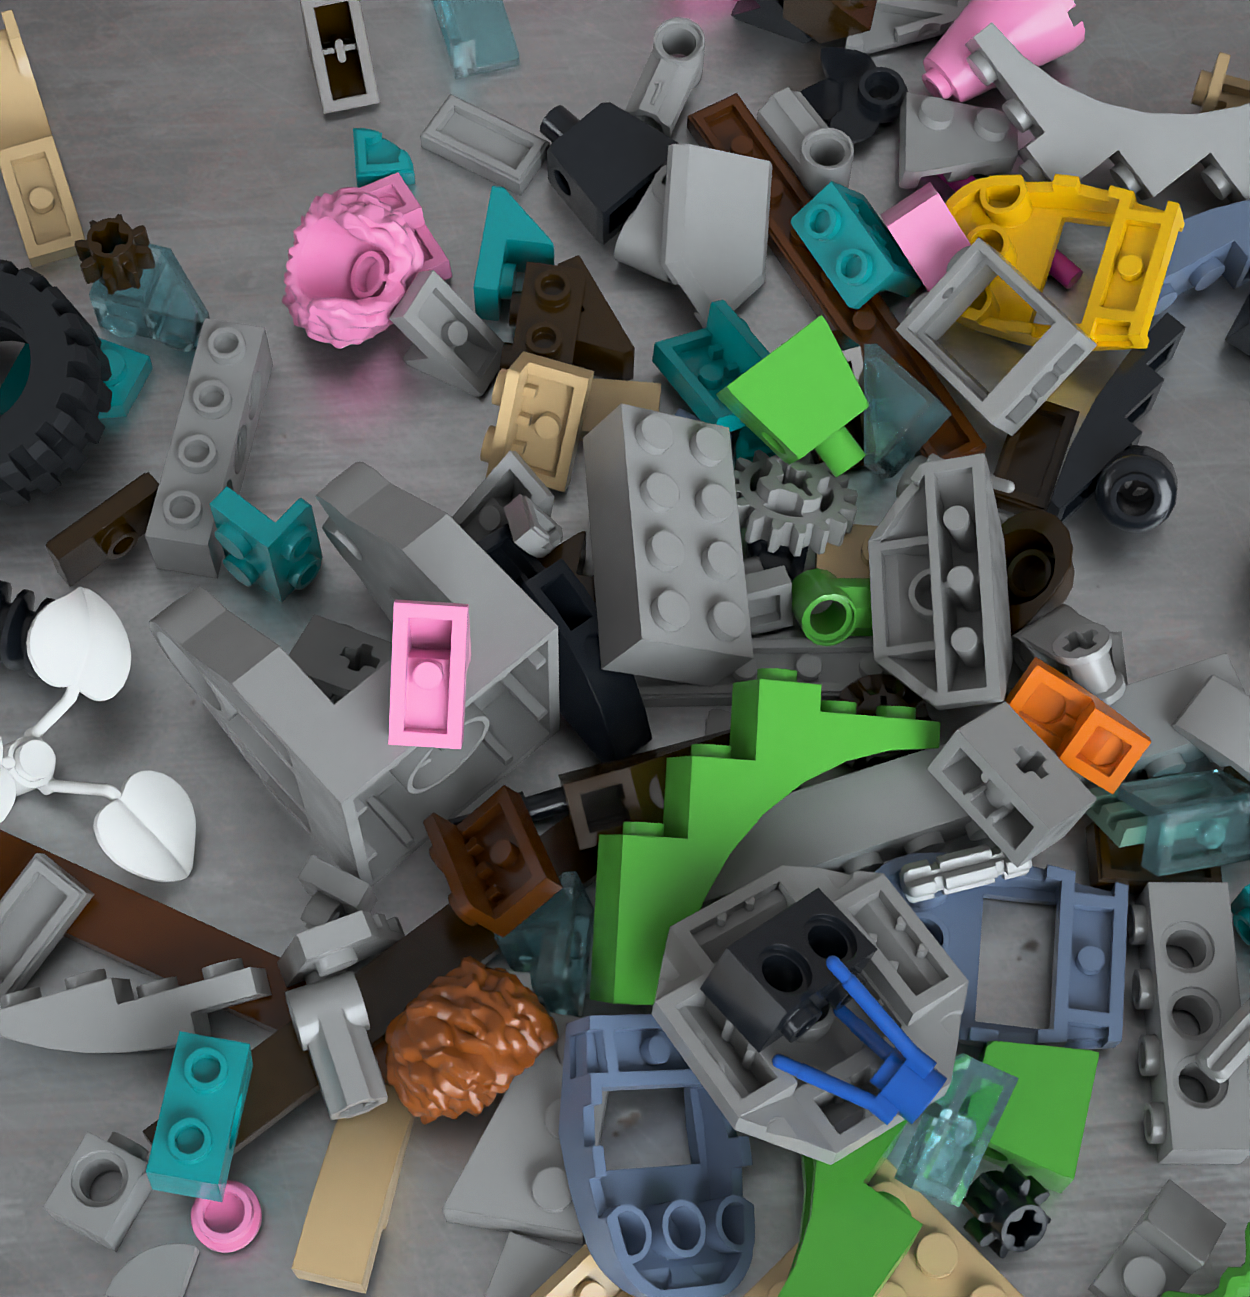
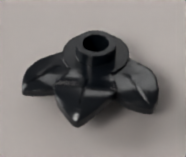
[800,47,908,144]

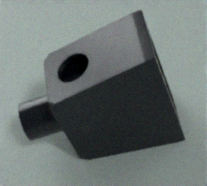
[540,102,679,246]

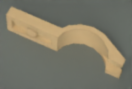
[0,9,86,268]

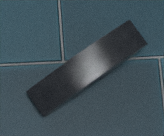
[1046,312,1186,523]

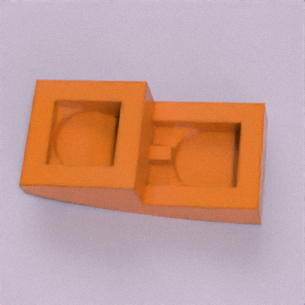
[1004,656,1151,795]

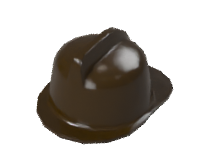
[1001,510,1075,636]

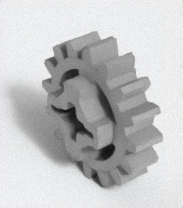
[734,450,858,557]

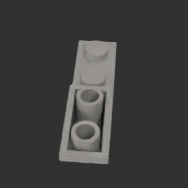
[0,958,272,1053]

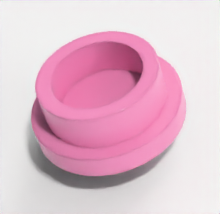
[191,1180,262,1253]

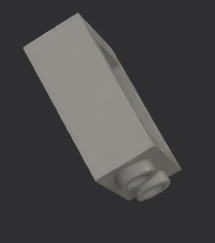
[895,237,1097,436]

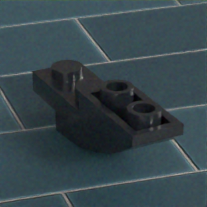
[476,523,653,763]

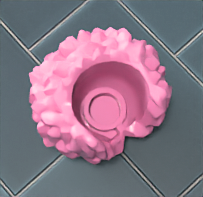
[282,187,424,348]

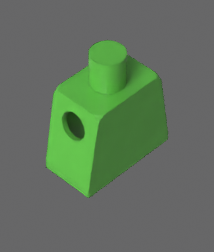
[716,315,868,478]
[931,1041,1099,1193]

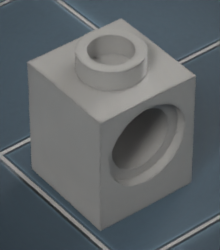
[43,1131,152,1252]

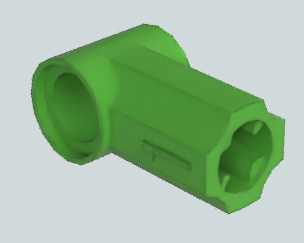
[792,568,873,646]

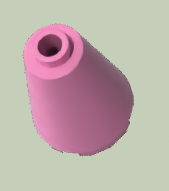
[922,0,1085,103]

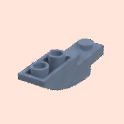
[1153,200,1250,316]

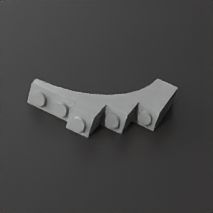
[965,23,1250,203]

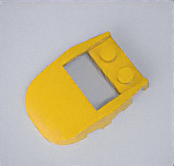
[925,174,1185,351]

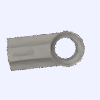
[625,17,705,137]
[757,87,854,199]
[285,970,388,1121]

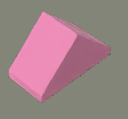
[880,182,971,292]

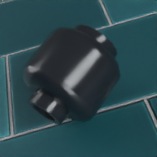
[1095,445,1178,532]

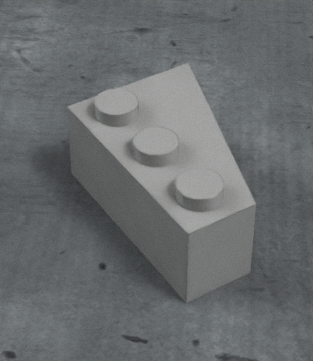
[442,1012,609,1245]

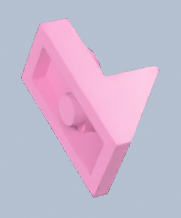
[388,599,471,749]

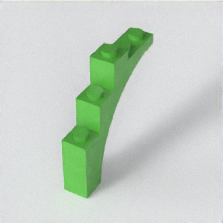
[589,668,940,1005]
[778,1022,923,1297]

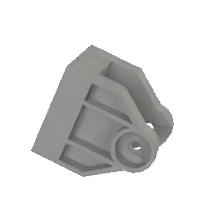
[149,462,560,887]

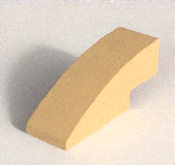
[291,1085,415,1294]

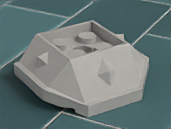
[652,865,969,1165]

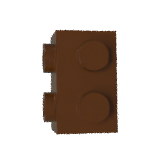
[423,785,563,938]

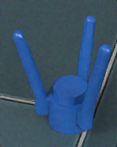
[772,955,947,1125]

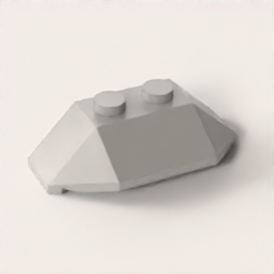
[868,453,1013,710]

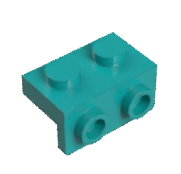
[652,299,770,432]
[209,486,323,603]

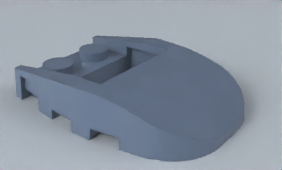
[875,852,1129,1050]
[558,1014,755,1297]

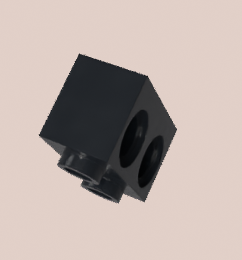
[700,888,878,1053]

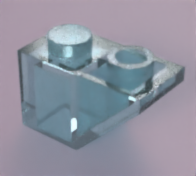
[89,244,210,352]

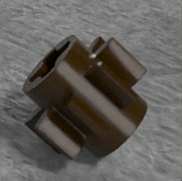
[74,214,156,295]

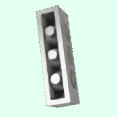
[145,318,273,579]
[1127,882,1250,1164]

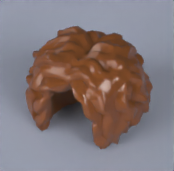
[385,956,559,1125]

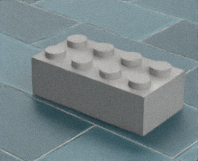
[583,403,754,687]

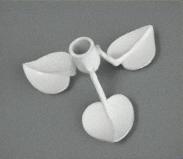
[0,587,196,882]

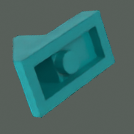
[473,186,555,321]

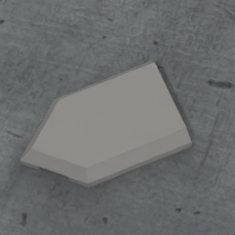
[660,144,772,328]

